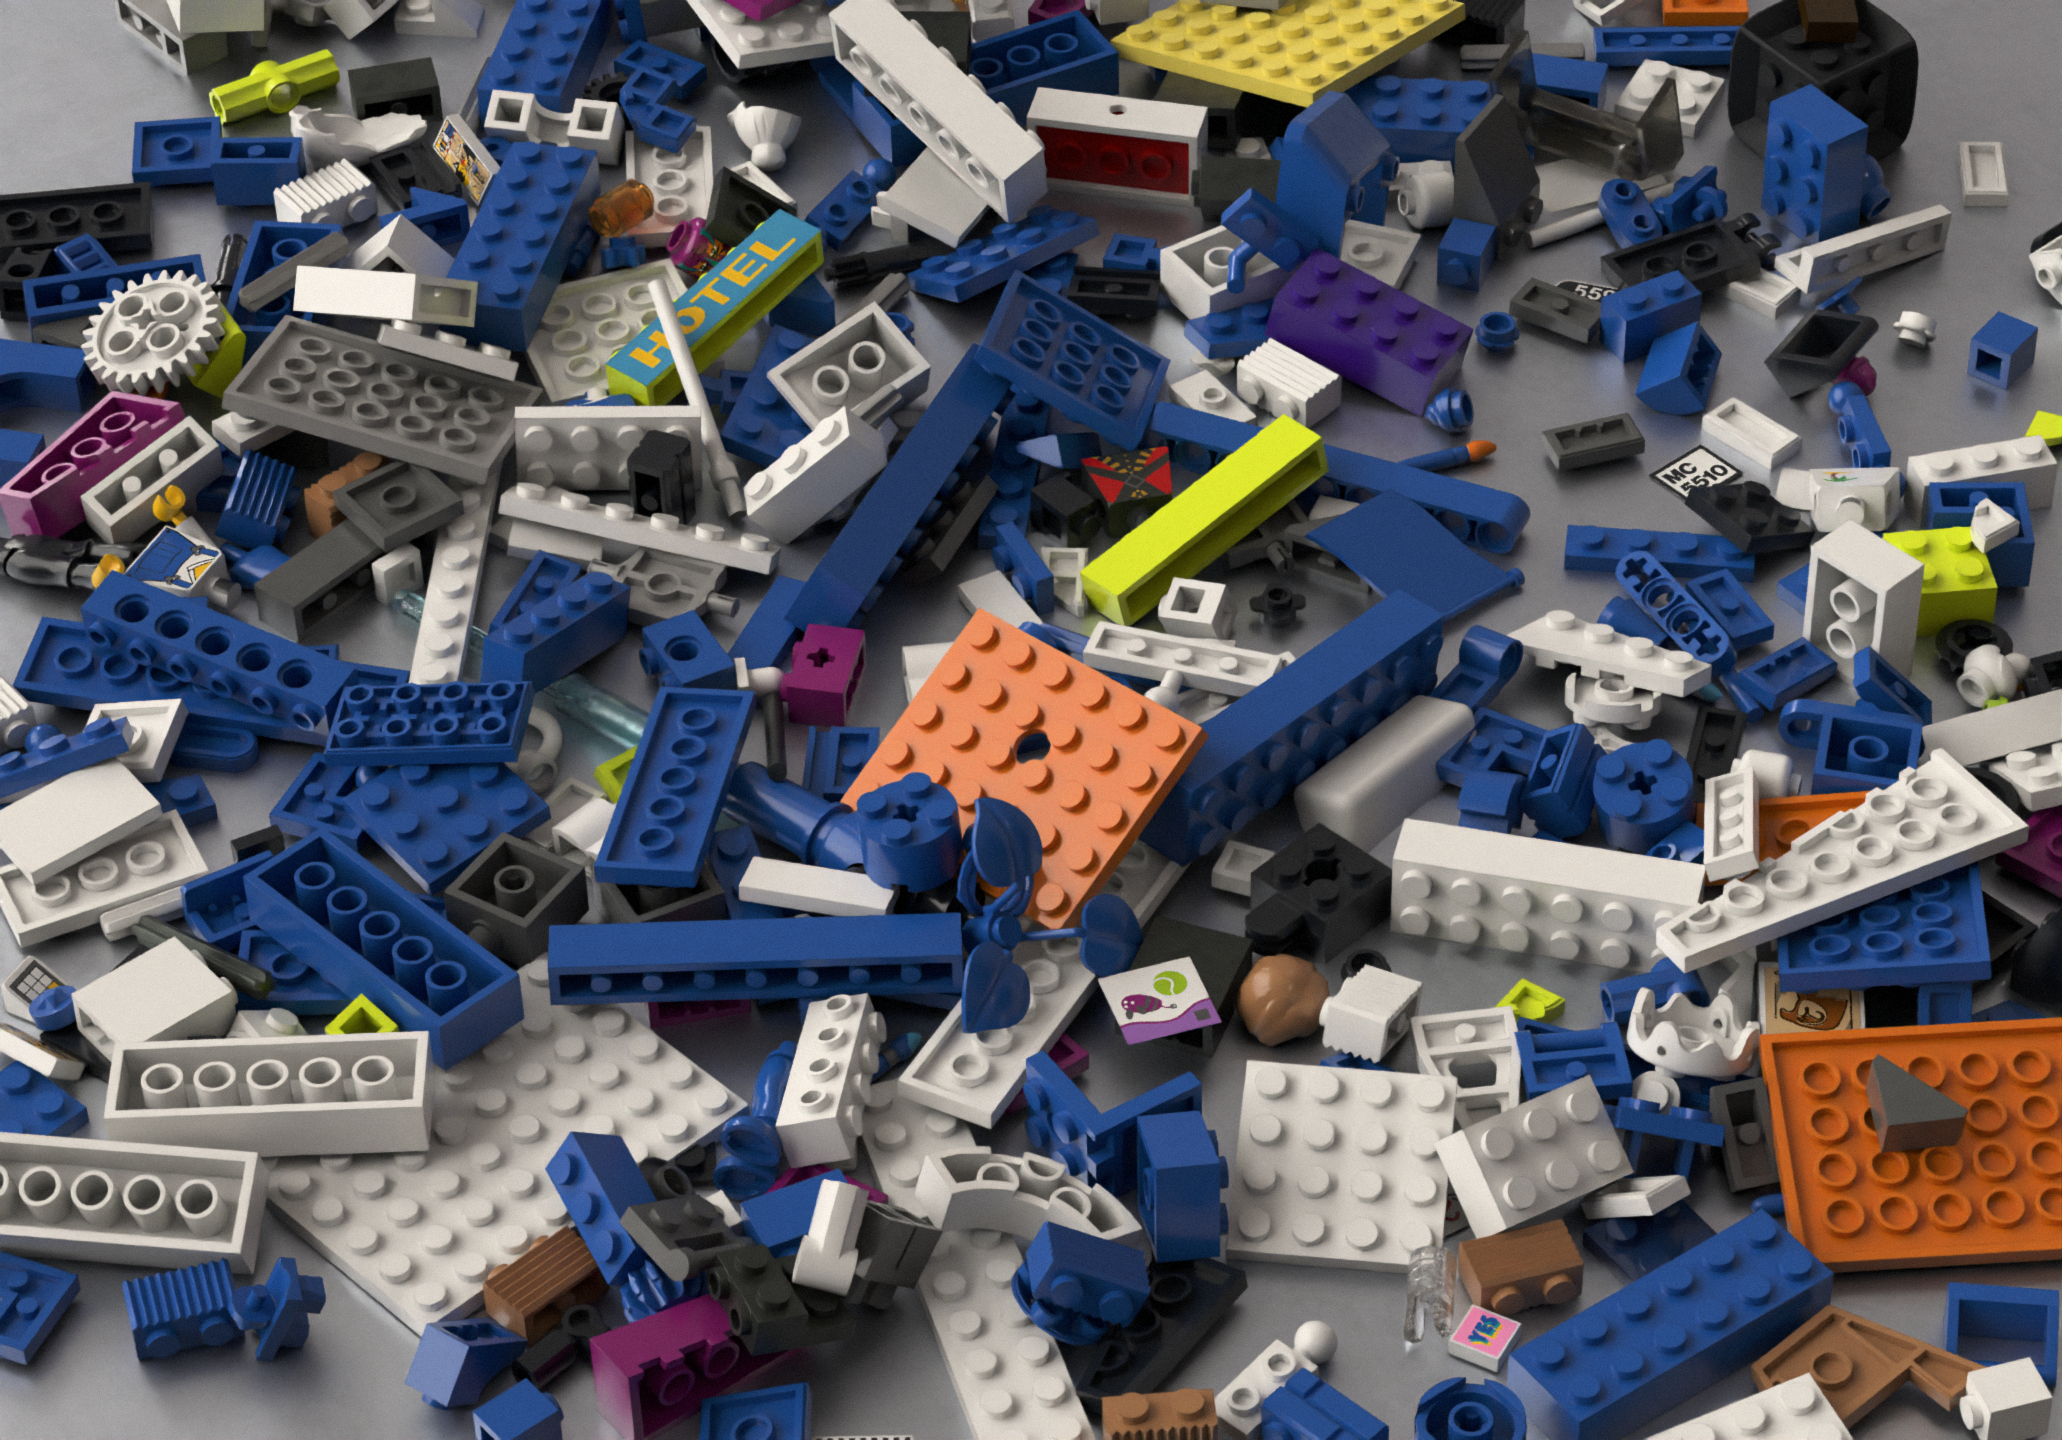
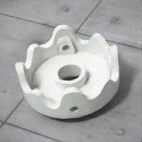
[1627,987,1760,1082]

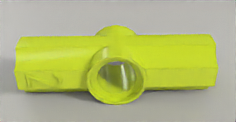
[209,49,340,125]

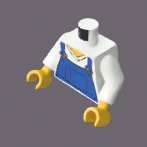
[92,485,241,610]

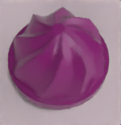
[1830,356,1877,397]

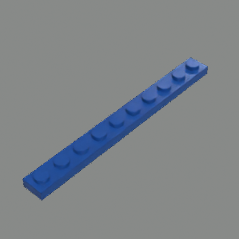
[978,253,1078,550]

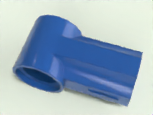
[1599,956,1711,1025]

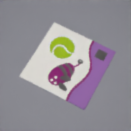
[1097,956,1222,1046]

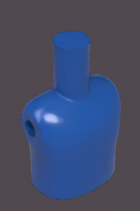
[219,542,292,591]

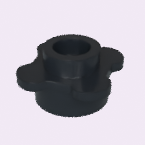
[1249,583,1306,628]

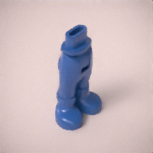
[713,1041,798,1201]

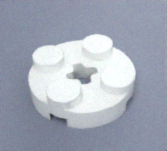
[1565,672,1663,730]

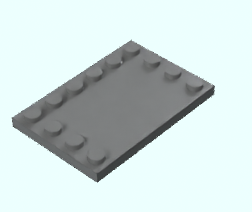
[222,315,543,485]

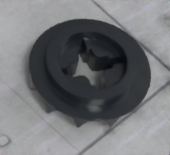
[1935,619,2013,673]

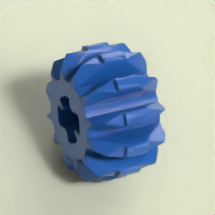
[619,1259,709,1324]

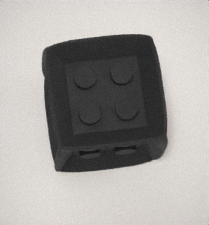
[1727,0,1919,161]

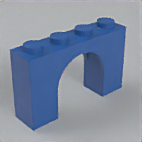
[0,339,97,489]

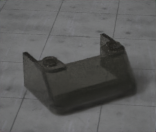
[1488,29,1684,181]

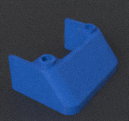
[1275,90,1400,262]

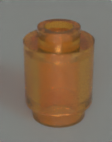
[588,179,654,238]

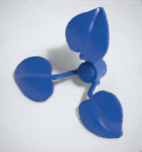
[961,797,1144,1034]

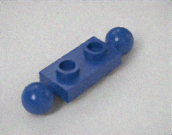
[804,158,897,256]
[1828,381,1906,499]

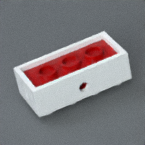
[1027,87,1208,208]

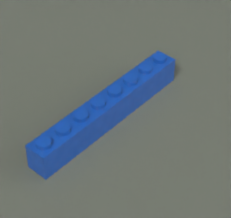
[548,913,963,1005]

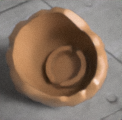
[1234,954,1330,1046]

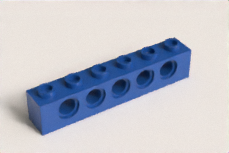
[80,570,359,737]

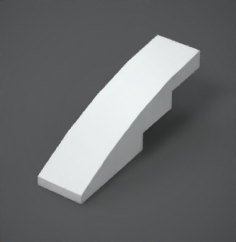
[1922,689,2062,767]

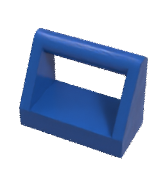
[1943,1282,2059,1388]

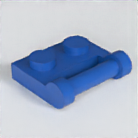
[1514,1022,1633,1101]

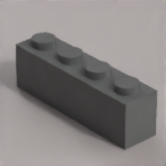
[254,519,433,643]

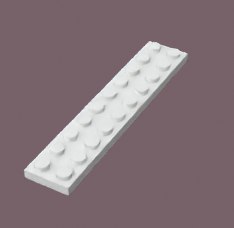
[898,838,1191,1129]
[859,1078,1096,1440]

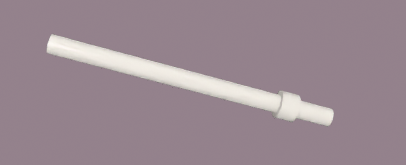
[648,279,747,520]

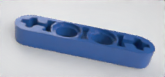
[1615,550,1737,677]

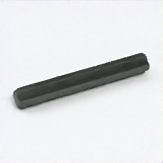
[132,915,277,1000]

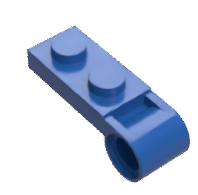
[1429,625,1523,715]

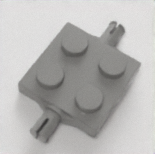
[587,546,740,627]

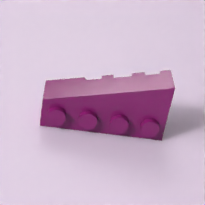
[0,391,185,538]
[589,1293,808,1440]

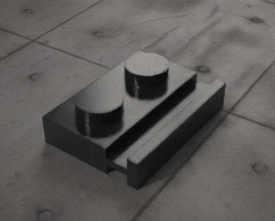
[369,139,463,210]
[1067,266,1160,319]

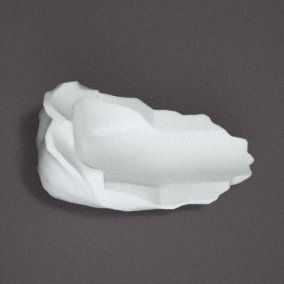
[289,105,428,173]

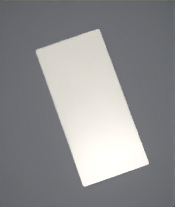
[1535,142,1668,213]

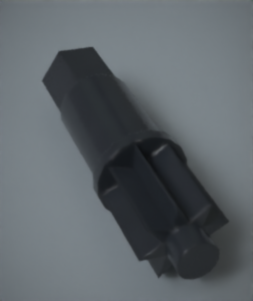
[824,241,930,288]

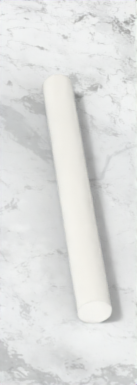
[1524,181,1676,249]

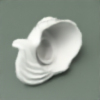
[727,101,801,172]

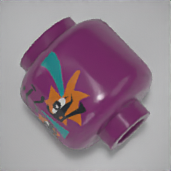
[667,217,732,280]

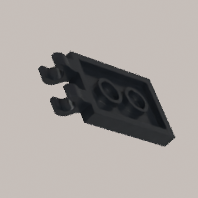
[1600,213,1781,293]

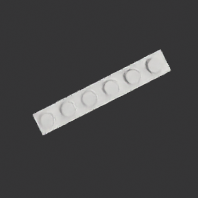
[498,483,781,575]

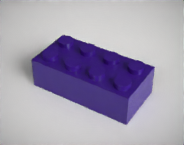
[1264,248,1474,417]

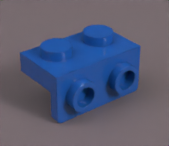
[180,850,274,951]

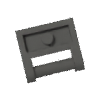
[619,1194,756,1282]

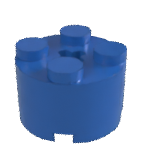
[1593,739,1697,855]
[857,772,964,892]
[1414,1377,1527,1440]

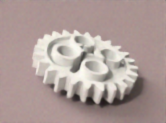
[81,270,226,396]

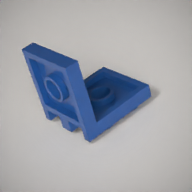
[1023,1050,1202,1199]

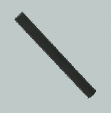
[763,691,787,781]

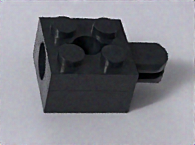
[1245,823,1392,965]

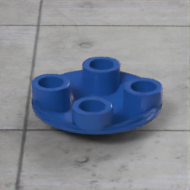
[1011,1259,1109,1347]

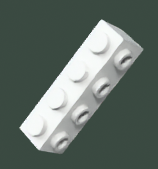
[775,993,887,1168]

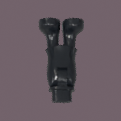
[0,534,147,591]

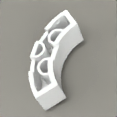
[914,1146,1143,1249]

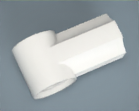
[792,1179,869,1296]

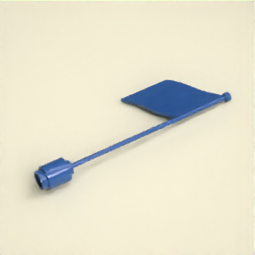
[1304,489,1525,624]

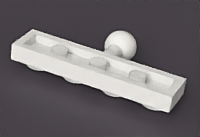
[1083,621,1282,714]

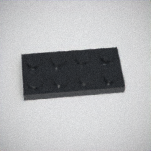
[0,182,153,263]

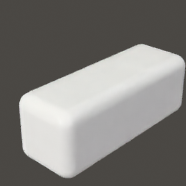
[1294,695,1477,853]

